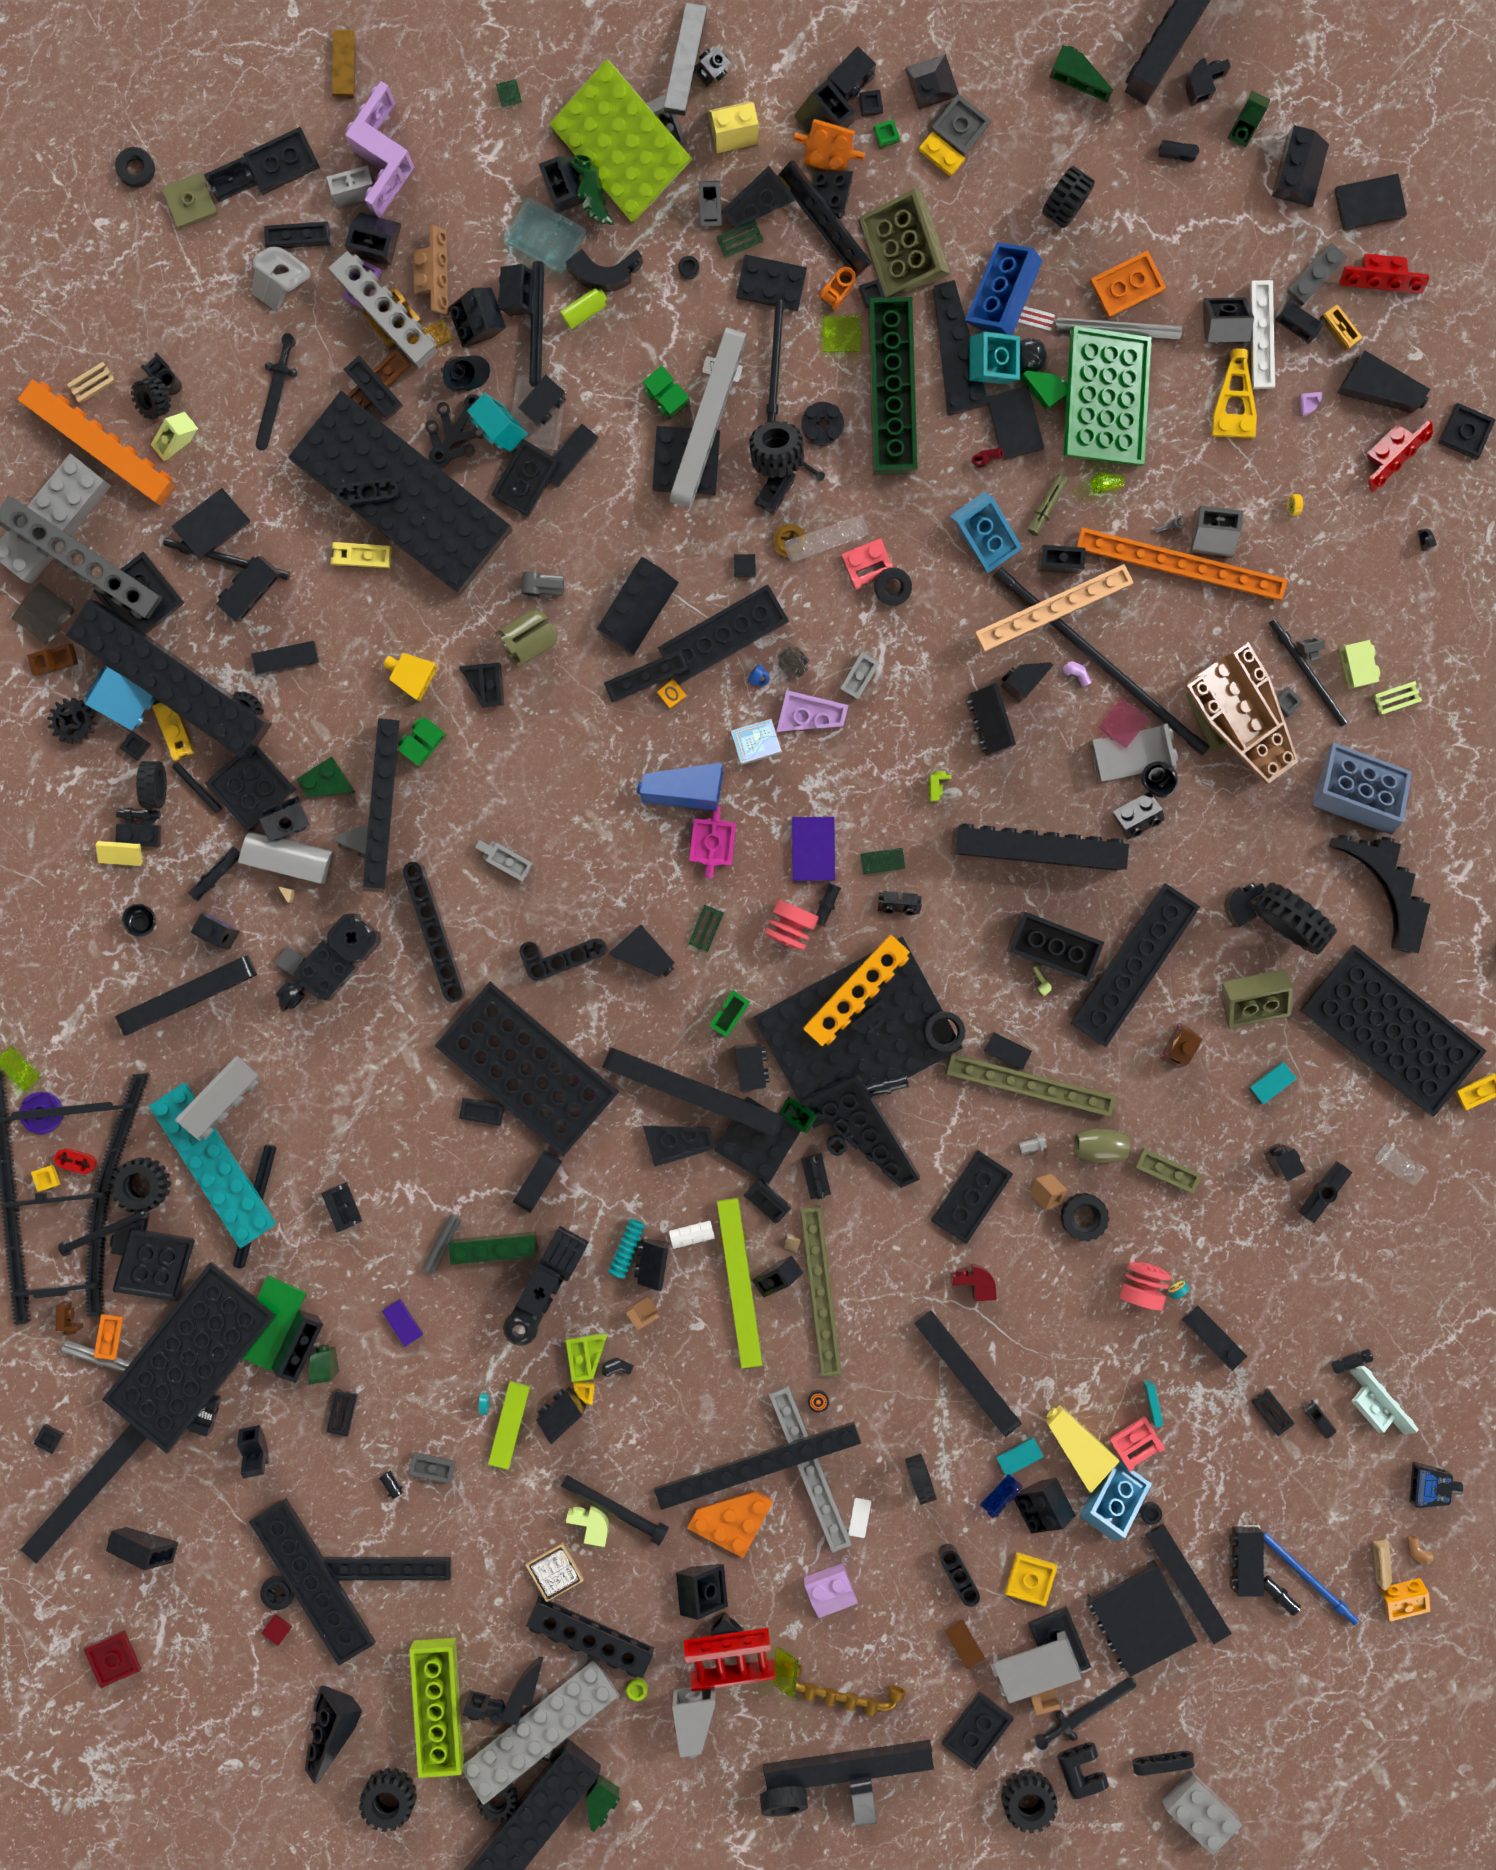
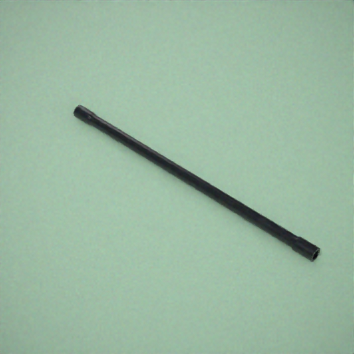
[993,567,1210,756]

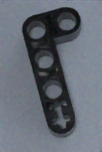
[519,938,607,981]

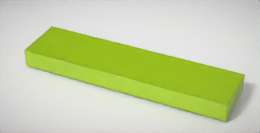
[488,1381,531,1470]

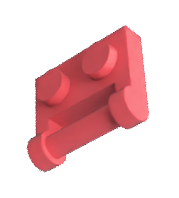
[841,538,893,590]
[1109,1416,1165,1472]

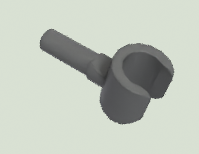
[1154,515,1186,533]

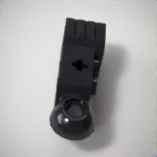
[275,914,381,1012]
[503,1226,589,1346]

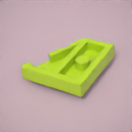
[566,1333,607,1382]

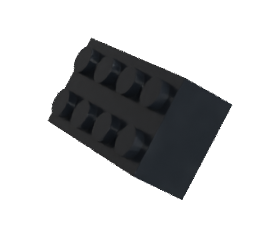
[1006,911,1104,982]

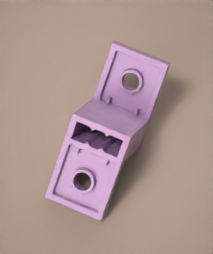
[345,81,414,218]

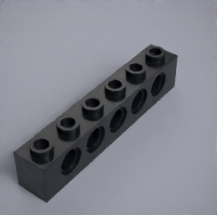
[526,1596,654,1678]

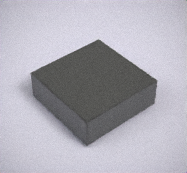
[1277,687,1304,717]
[275,946,306,975]

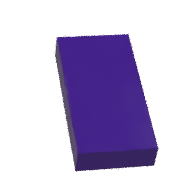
[382,1299,423,1347]

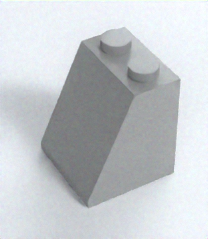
[672,1687,716,1759]

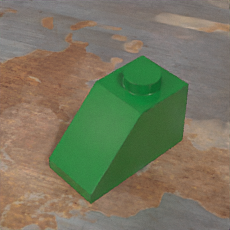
[1021,371,1067,413]

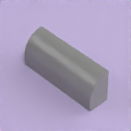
[238,831,334,884]

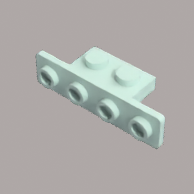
[1350,1366,1419,1434]

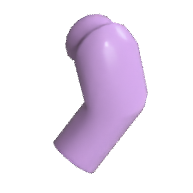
[1063,661,1092,687]

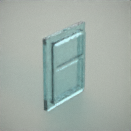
[503,196,587,275]

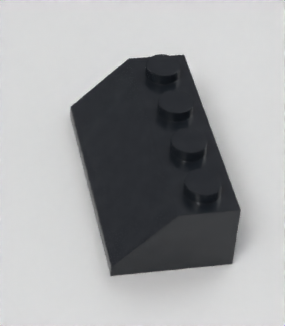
[597,556,679,655]

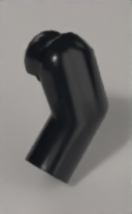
[601,1358,634,1377]

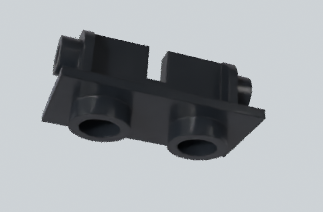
[877,891,922,916]
[801,1153,831,1199]

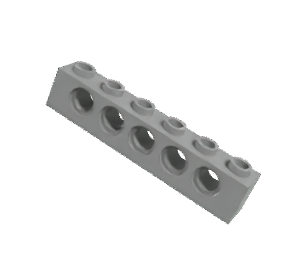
[328,251,438,369]

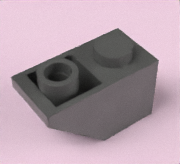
[334,826,368,859]

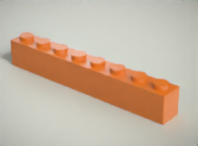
[17,379,176,506]

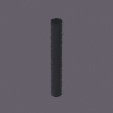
[172,762,222,814]

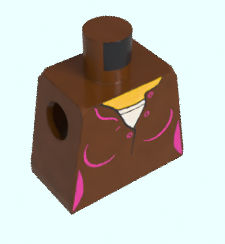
[1159,1023,1202,1068]

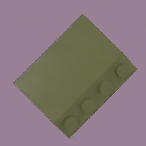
[859,188,950,297]

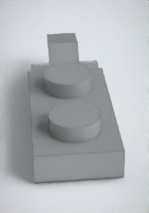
[475,840,534,882]

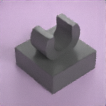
[1297,636,1326,661]

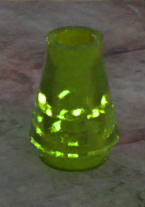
[1091,472,1125,494]

